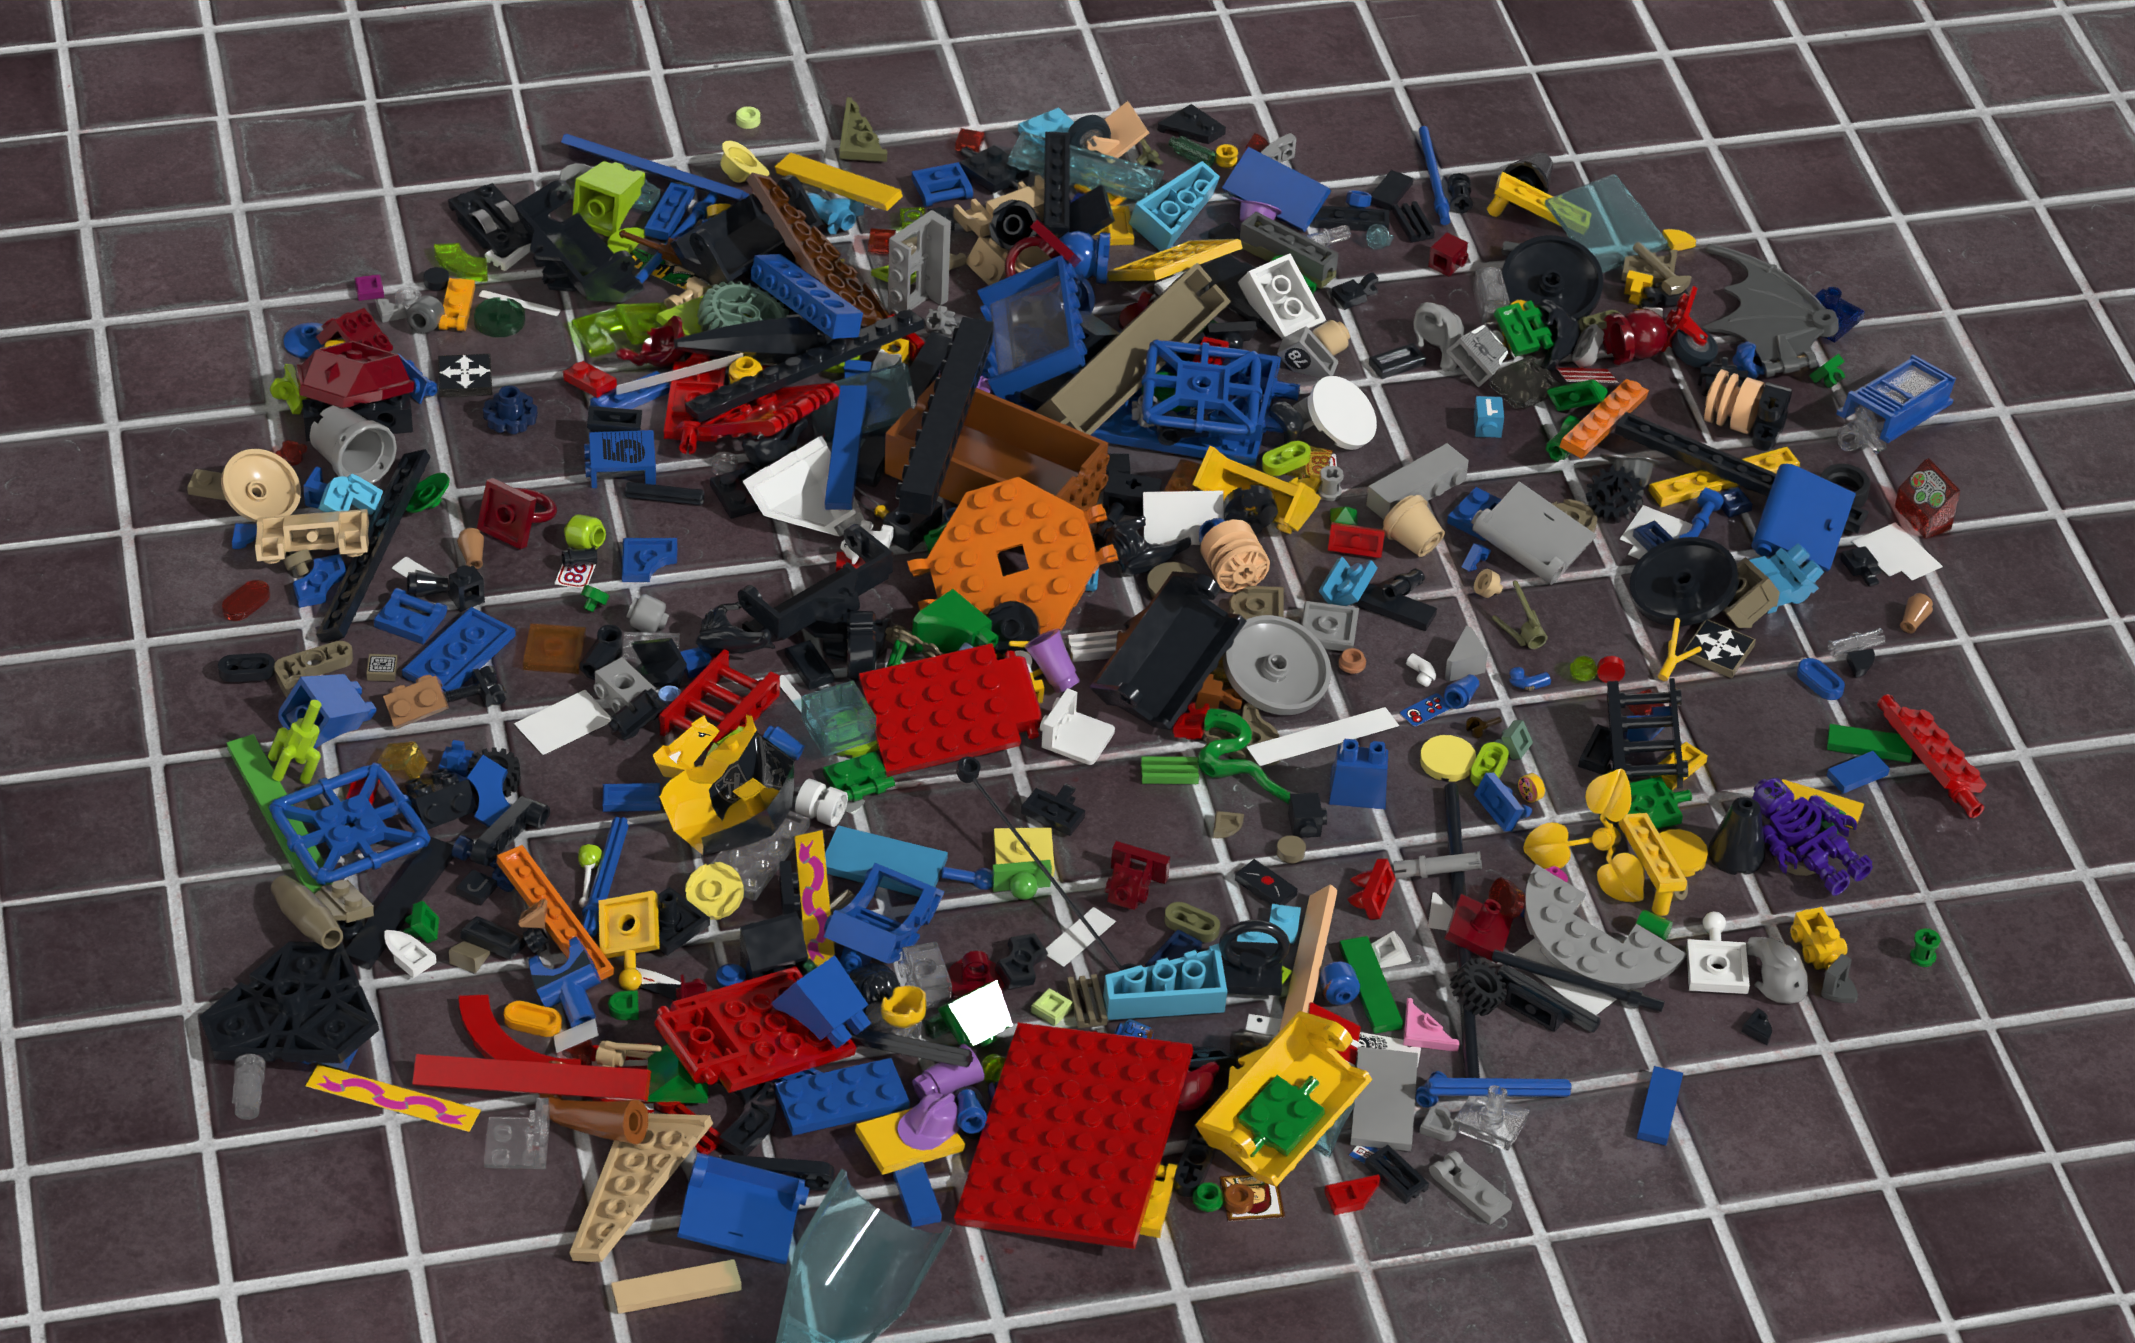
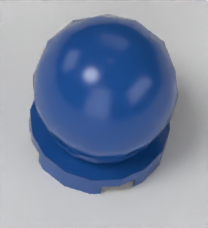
[1059,231,1110,284]

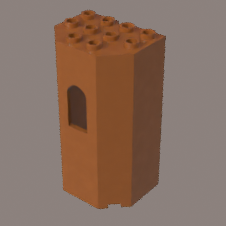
[885,375,1110,511]

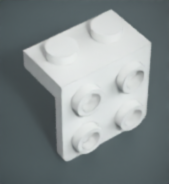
[1040,688,1115,765]

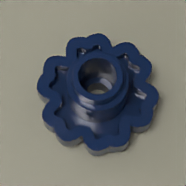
[483,385,538,434]

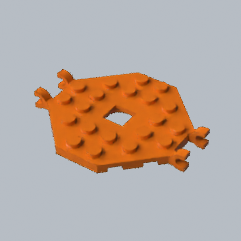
[907,477,1119,635]

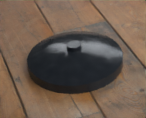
[1501,235,1603,321]
[1629,537,1739,626]

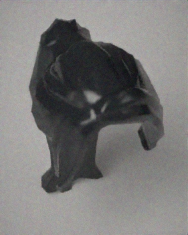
[1103,516,1191,576]
[696,601,775,654]

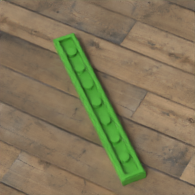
[227,734,333,894]

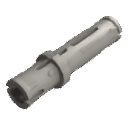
[1394,851,1482,879]

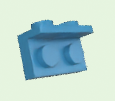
[1319,557,1378,606]

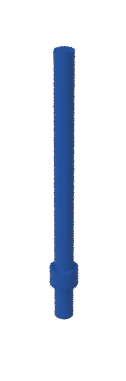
[1419,126,1450,225]
[635,192,718,284]

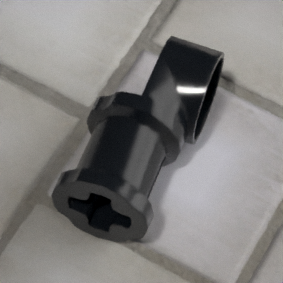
[1447,173,1473,213]

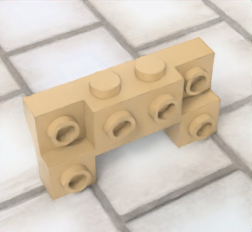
[954,175,1044,237]
[255,509,369,564]

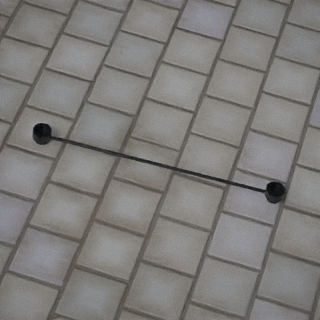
[956,757,1137,971]

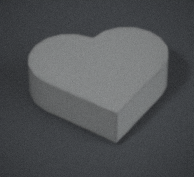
[1419,1105,1458,1142]

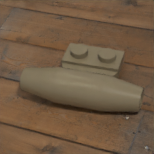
[271,875,374,949]

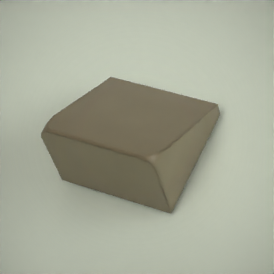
[449,941,490,974]

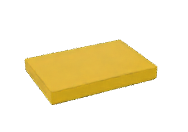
[855,1108,965,1175]

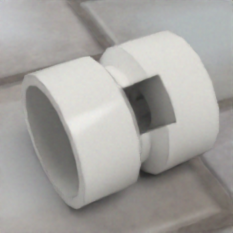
[795,779,848,827]

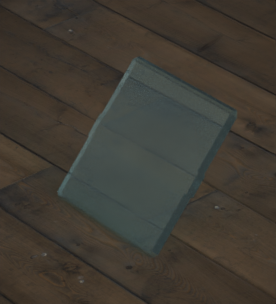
[1545,174,1669,273]
[811,363,916,443]

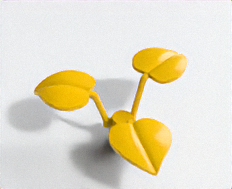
[1523,769,1645,902]

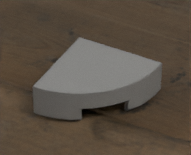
[375,299,407,323]

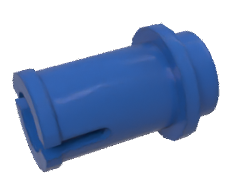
[1416,1071,1447,1108]

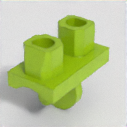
[270,364,311,414]

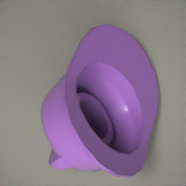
[1231,197,1282,222]
[897,1093,960,1150]

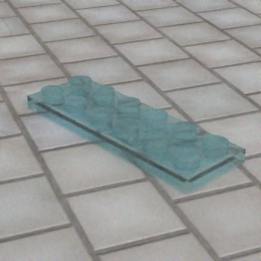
[1008,131,1164,202]

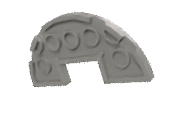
[1523,864,1687,989]

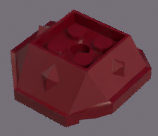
[296,341,414,408]

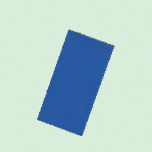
[1222,147,1331,233]
[402,607,516,692]

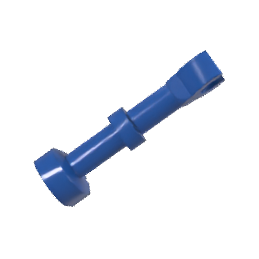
[1679,487,1724,538]

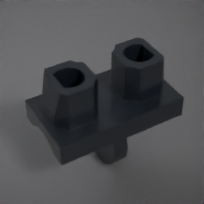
[1698,357,1748,396]

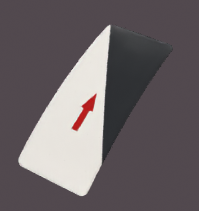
[636,968,681,1001]

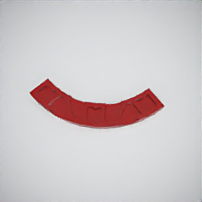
[458,994,581,1065]

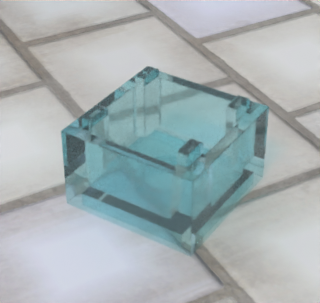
[801,680,876,757]

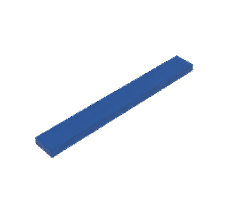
[561,134,749,202]

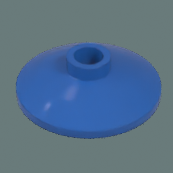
[284,323,325,359]

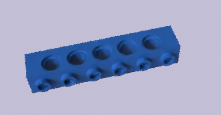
[751,254,863,339]

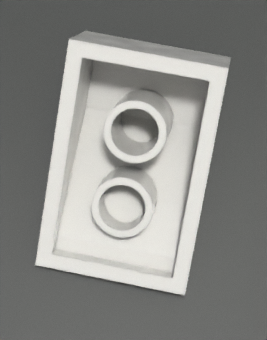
[1238,254,1326,339]

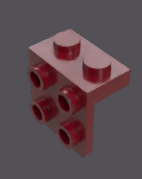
[316,308,393,352]

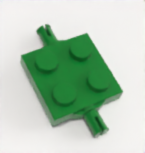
[1599,776,1692,829]
[1239,1075,1325,1157]

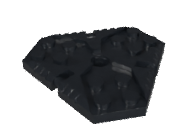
[199,941,379,1064]

